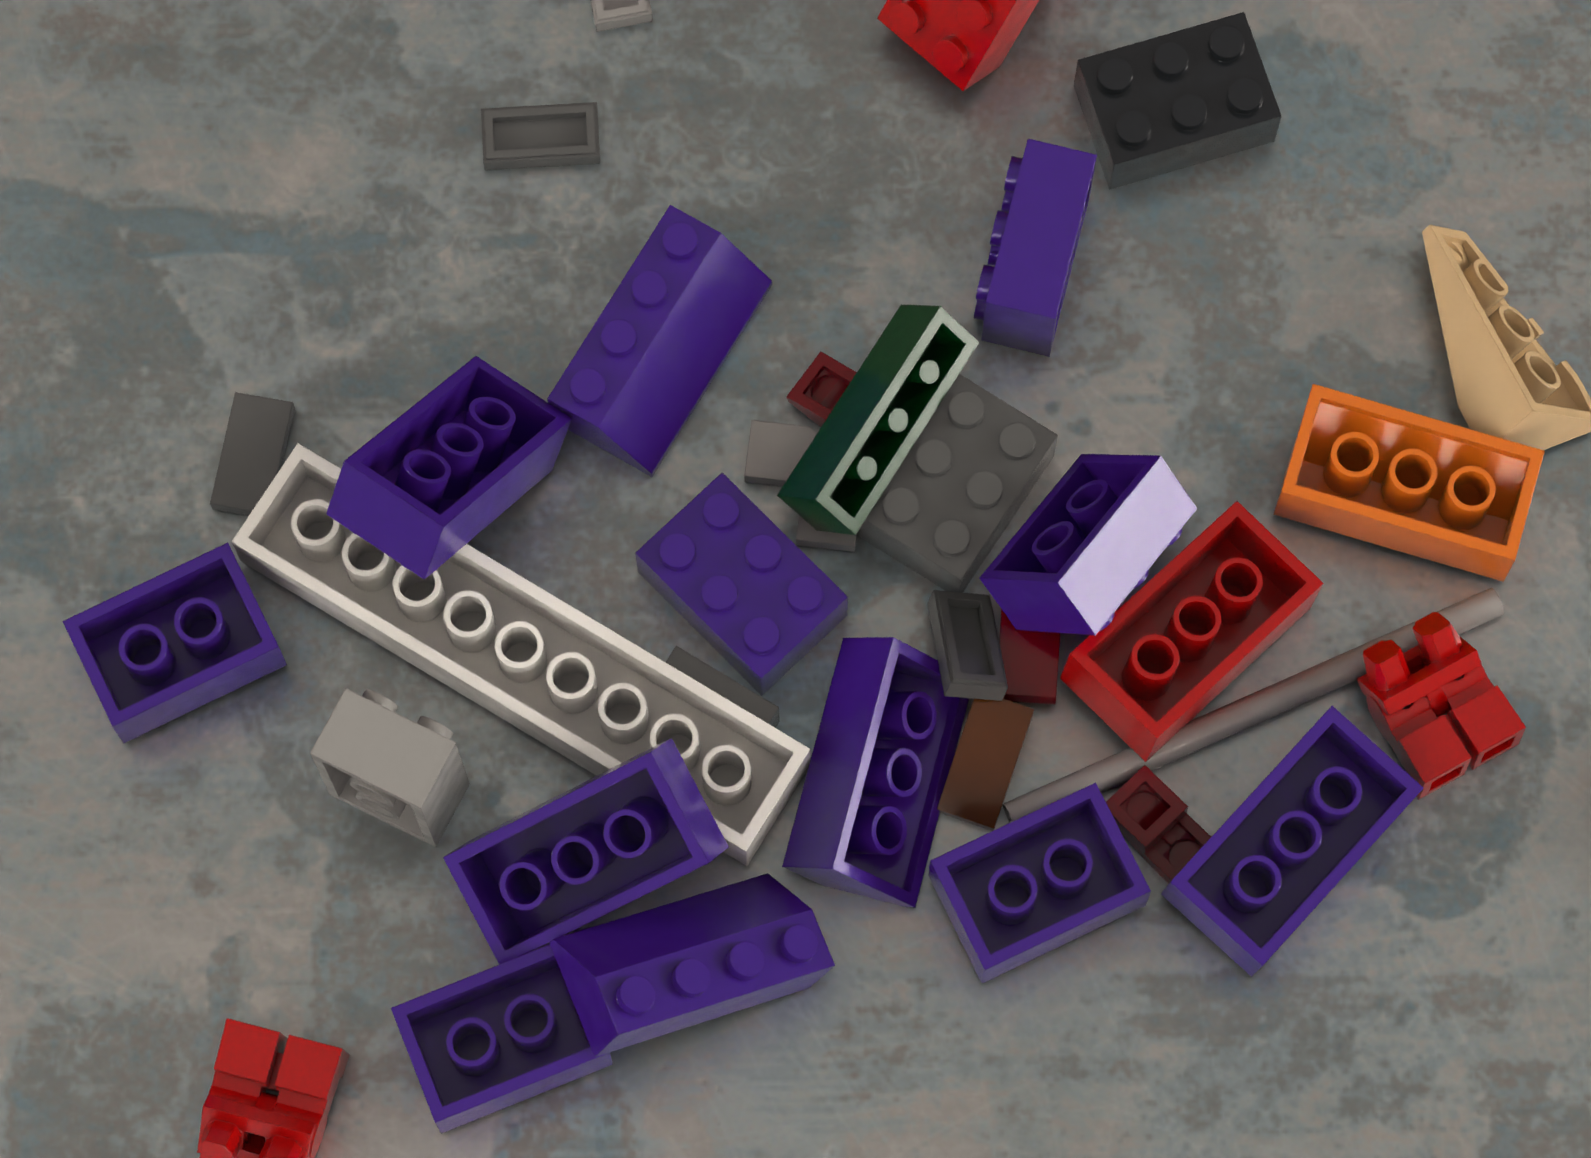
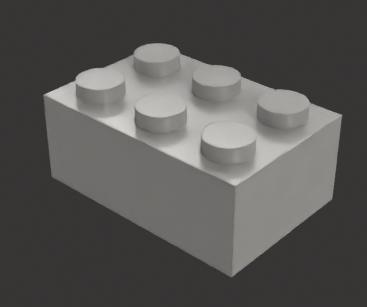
[310,688,470,847]

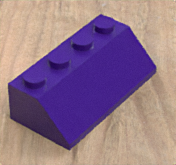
[547,205,772,477]
[782,637,969,908]
[550,873,835,1057]

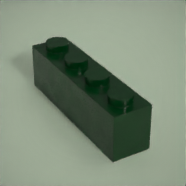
[777,304,979,535]

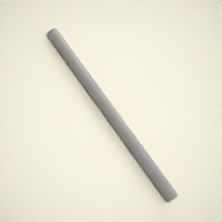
[1003,588,1504,823]

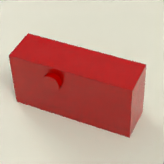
[1060,501,1324,762]

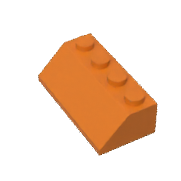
[1273,384,1545,582]

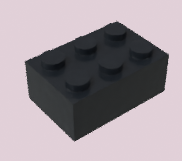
[1074,12,1282,190]

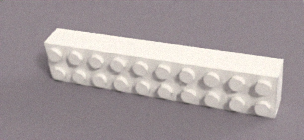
[232,443,811,866]

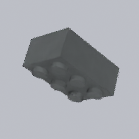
[859,374,1058,593]

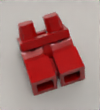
[1357,612,1526,800]
[197,1018,350,1158]

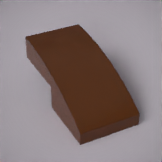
[937,699,1034,831]

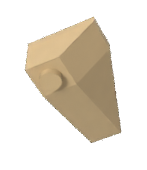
[1422,225,1591,450]

